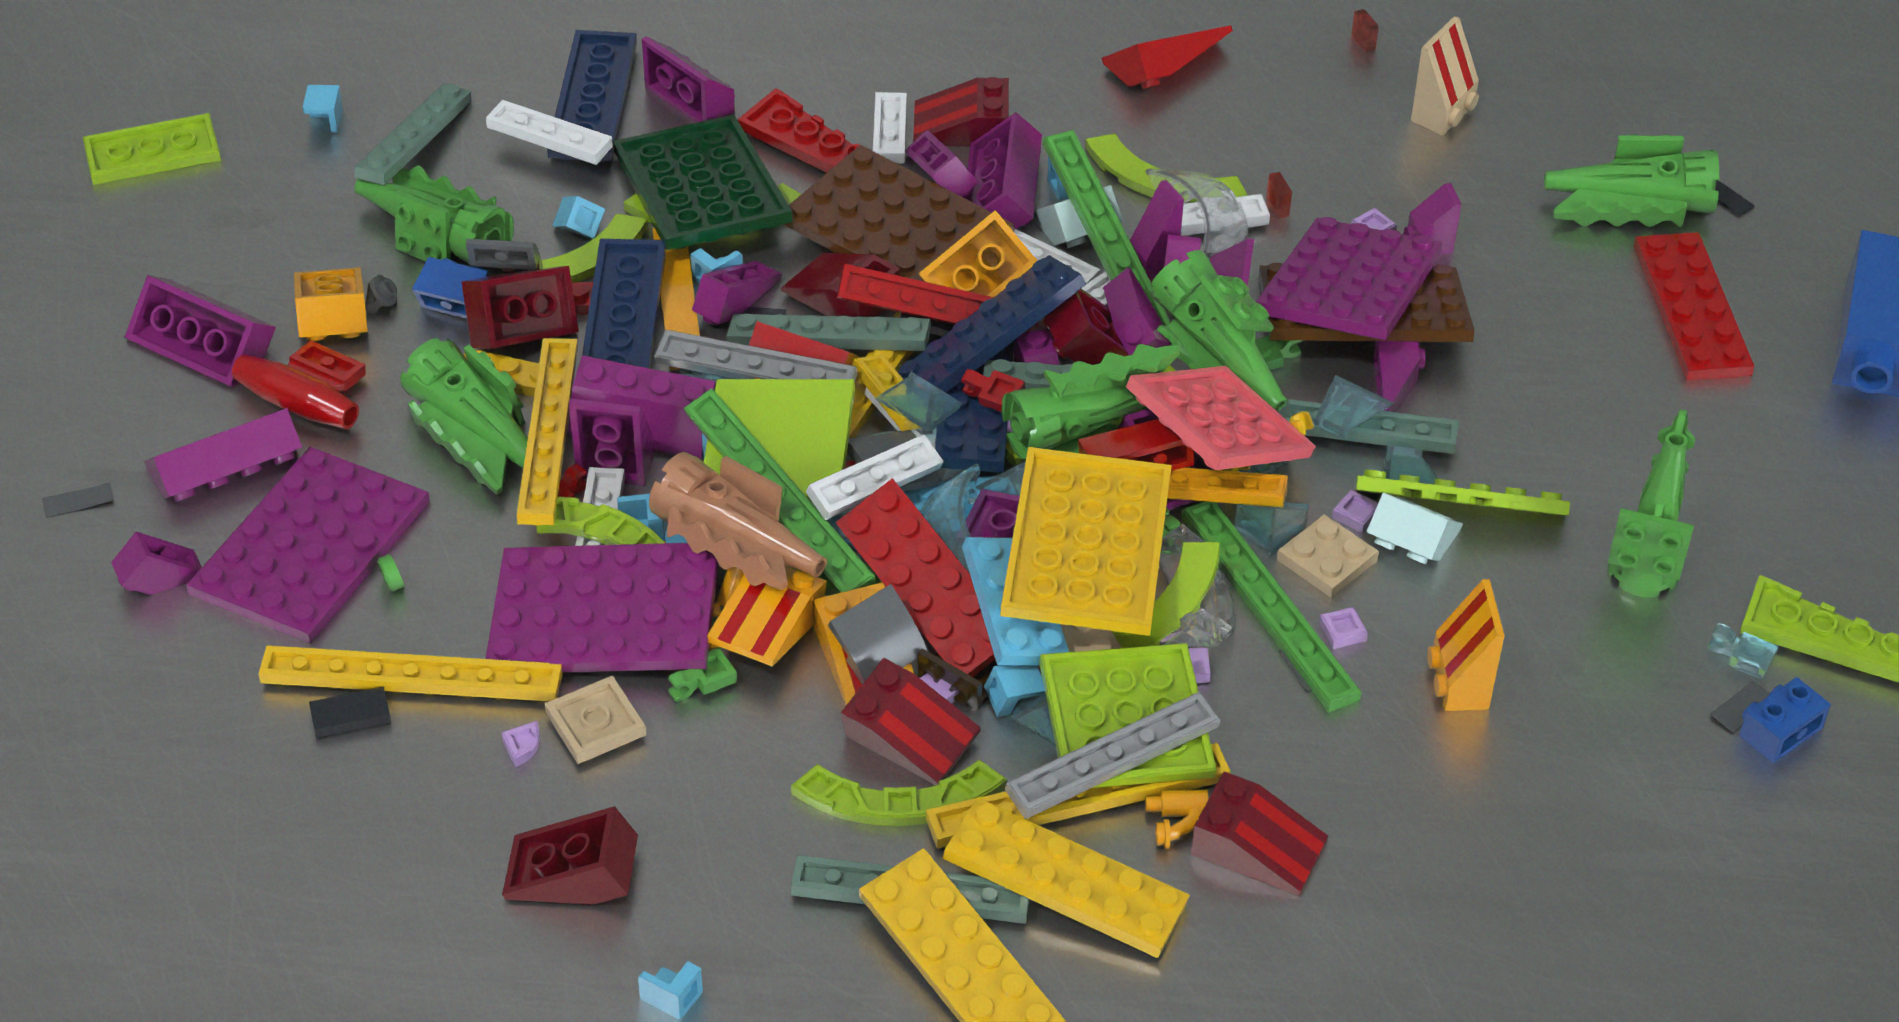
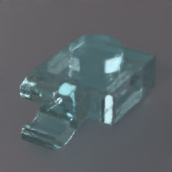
[1707,623,1778,680]

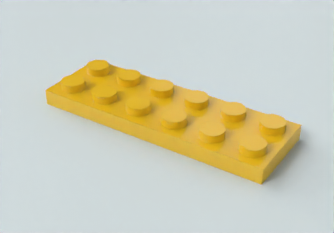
[942,797,1190,958]
[859,848,1066,1022]

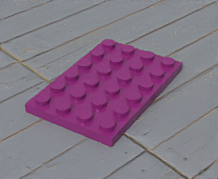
[1256,217,1442,340]
[186,447,430,644]
[485,543,719,672]

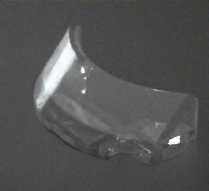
[1145,168,1248,260]
[1159,524,1236,648]

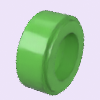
[377,554,405,592]

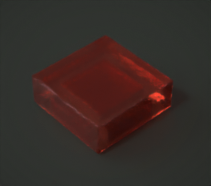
[1351,9,1379,53]
[1266,172,1292,218]

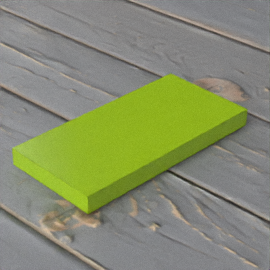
[83,113,221,185]

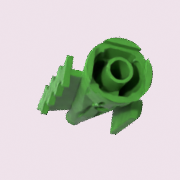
[1544,135,1719,227]
[354,165,514,264]
[1150,250,1288,411]
[400,338,528,495]
[1002,344,1181,459]
[1608,409,1696,597]

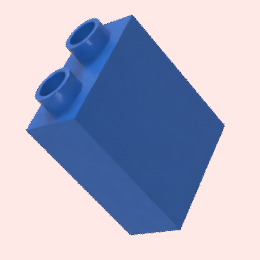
[1832,230,1899,397]

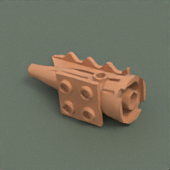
[649,452,827,590]

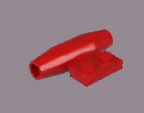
[232,340,366,429]

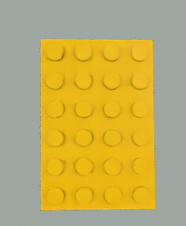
[1000,447,1172,636]

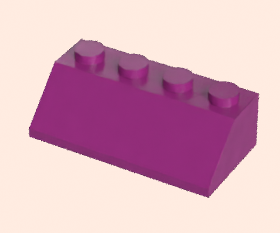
[965,112,1042,229]
[124,275,276,387]
[568,356,716,461]
[144,408,302,502]

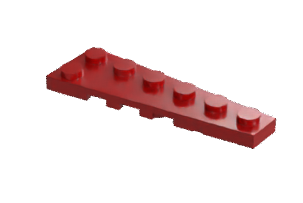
[737,88,860,173]

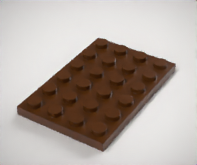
[783,145,1015,281]
[1259,263,1475,342]

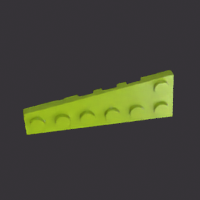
[1354,469,1570,516]
[1740,575,1899,683]

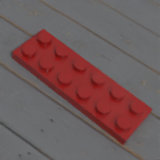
[1634,232,1755,381]
[835,478,995,677]

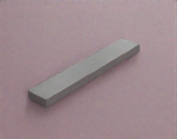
[654,330,858,382]
[1005,691,1220,819]

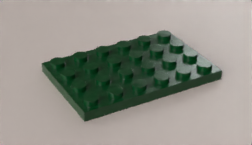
[613,115,793,250]

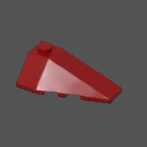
[1101,25,1233,90]

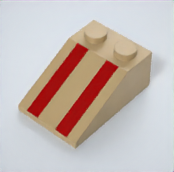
[1411,16,1479,136]

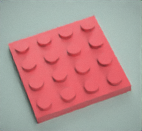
[1126,366,1316,470]

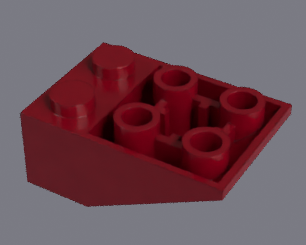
[781,253,900,317]

